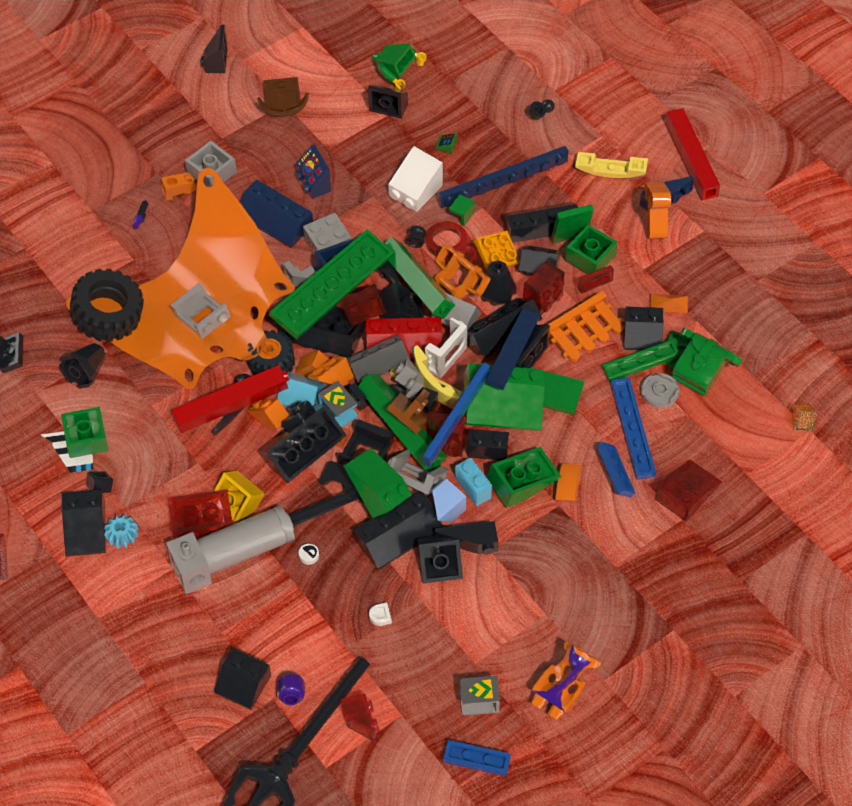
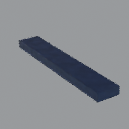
[485,308,540,390]

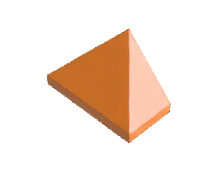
[650,294,688,313]

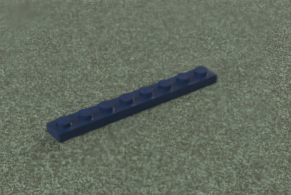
[438,146,569,209]

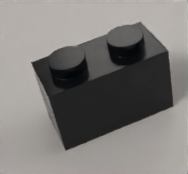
[468,429,509,461]

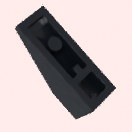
[435,521,498,555]

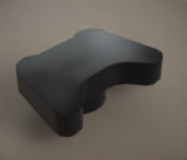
[281,400,312,429]
[319,461,353,492]

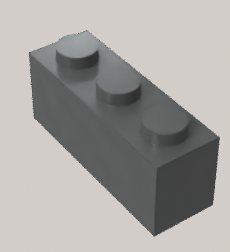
[346,335,410,384]

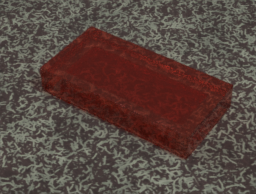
[578,265,614,294]

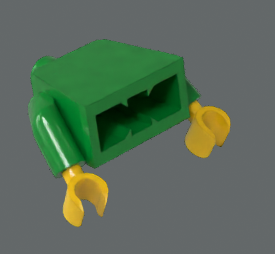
[373,43,426,90]

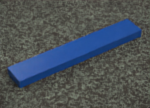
[423,363,490,467]
[611,378,656,480]

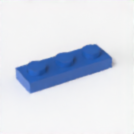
[597,442,636,498]
[443,740,511,777]

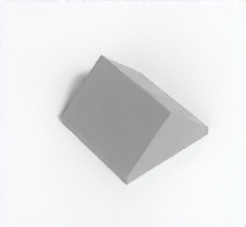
[432,293,481,329]

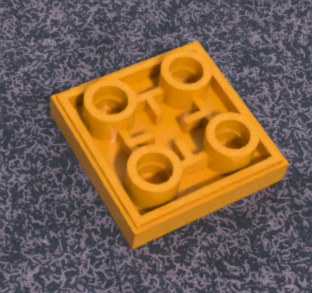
[474,231,520,269]

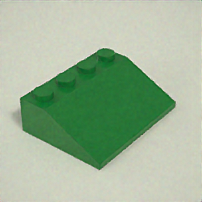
[463,363,545,431]

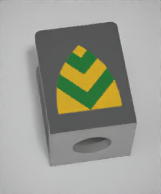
[460,676,500,715]

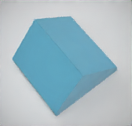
[277,372,326,409]

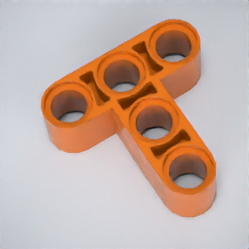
[645,182,671,239]

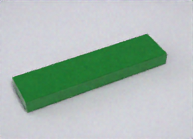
[602,339,680,383]

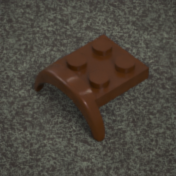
[257,77,309,117]

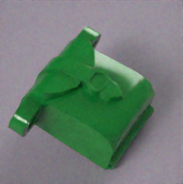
[672,328,742,396]

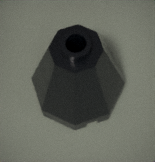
[477,260,517,306]
[59,343,106,389]

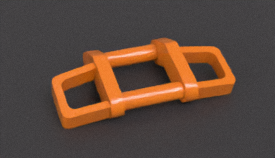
[434,244,490,299]

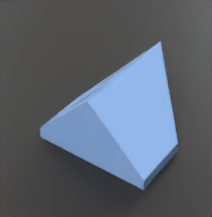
[431,478,467,522]

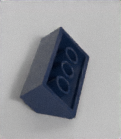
[240,179,313,248]

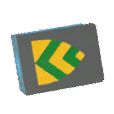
[318,381,358,428]

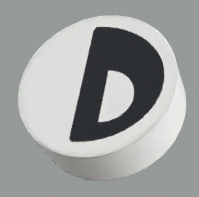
[299,544,319,565]

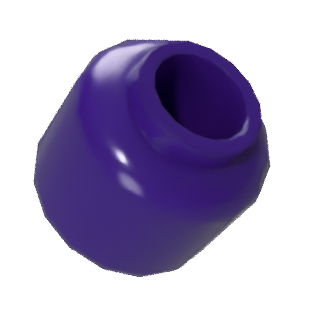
[277,673,305,706]

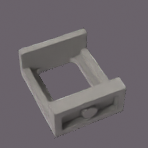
[171,283,231,339]
[388,450,449,495]

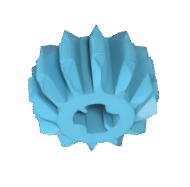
[104,514,139,549]

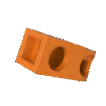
[161,173,197,201]

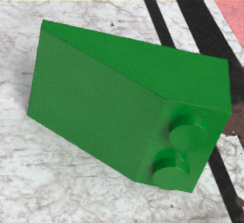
[487,447,561,508]
[344,448,412,518]

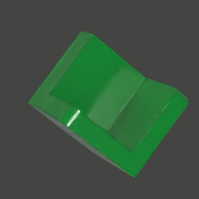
[449,194,475,226]

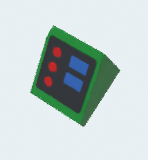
[435,133,458,154]

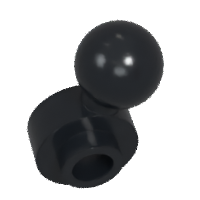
[528,99,555,120]

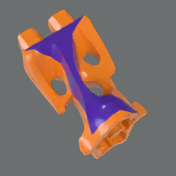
[531,641,601,720]

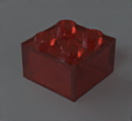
[523,261,565,315]

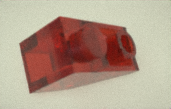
[341,693,379,741]

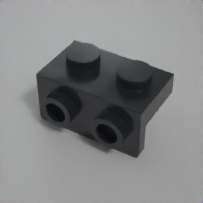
[0,332,24,373]

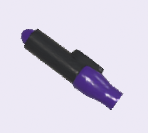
[133,200,149,229]

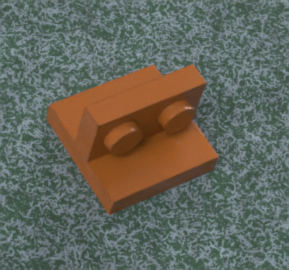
[387,389,430,434]

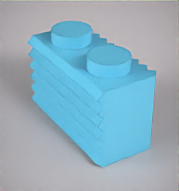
[455,458,492,506]

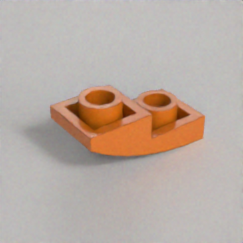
[555,463,582,502]

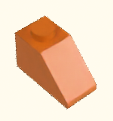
[308,355,355,386]

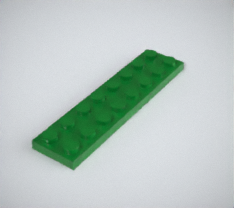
[269,229,394,340]

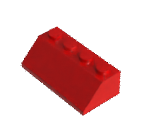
[366,317,442,362]

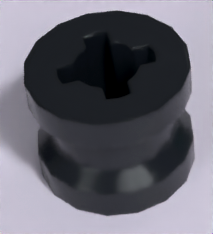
[406,226,426,248]

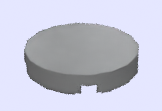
[641,373,680,408]

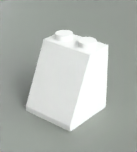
[388,146,443,212]

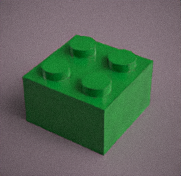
[566,224,618,278]
[61,407,109,458]

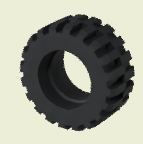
[69,269,144,342]

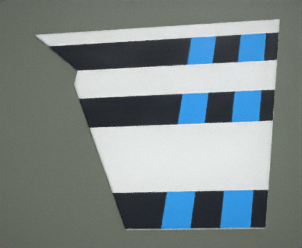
[41,431,94,473]

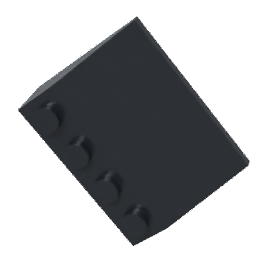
[280,306,370,357]

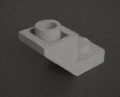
[283,261,317,288]
[395,358,424,400]

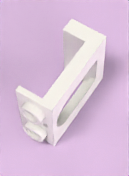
[425,318,467,378]

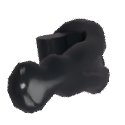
[377,261,400,284]

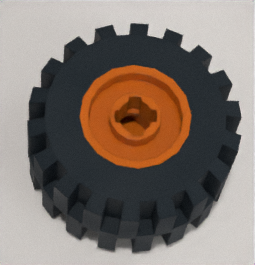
[247,330,295,375]

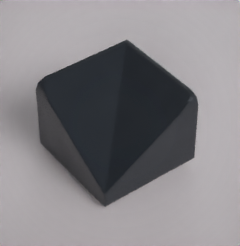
[86,471,113,493]

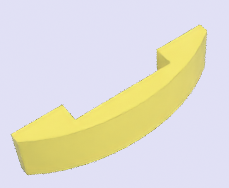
[575,152,648,178]
[414,345,460,409]

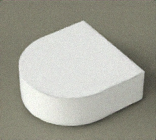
[369,602,392,626]

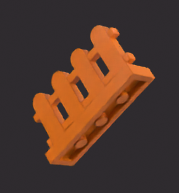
[548,291,624,362]

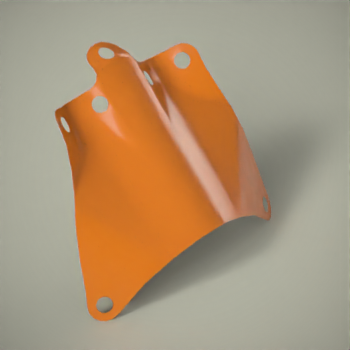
[66,168,295,390]

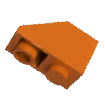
[247,398,289,429]

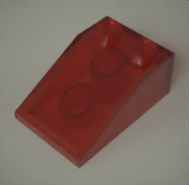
[341,280,386,326]
[654,459,722,522]
[168,490,233,540]

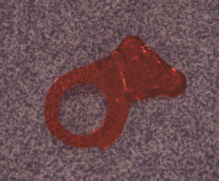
[425,221,485,271]

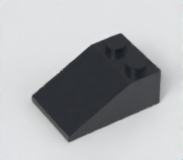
[62,489,106,557]

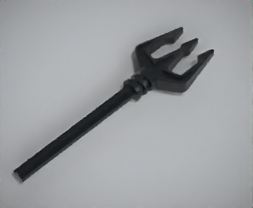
[223,657,370,806]

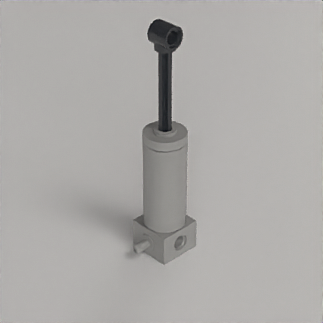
[166,484,364,594]

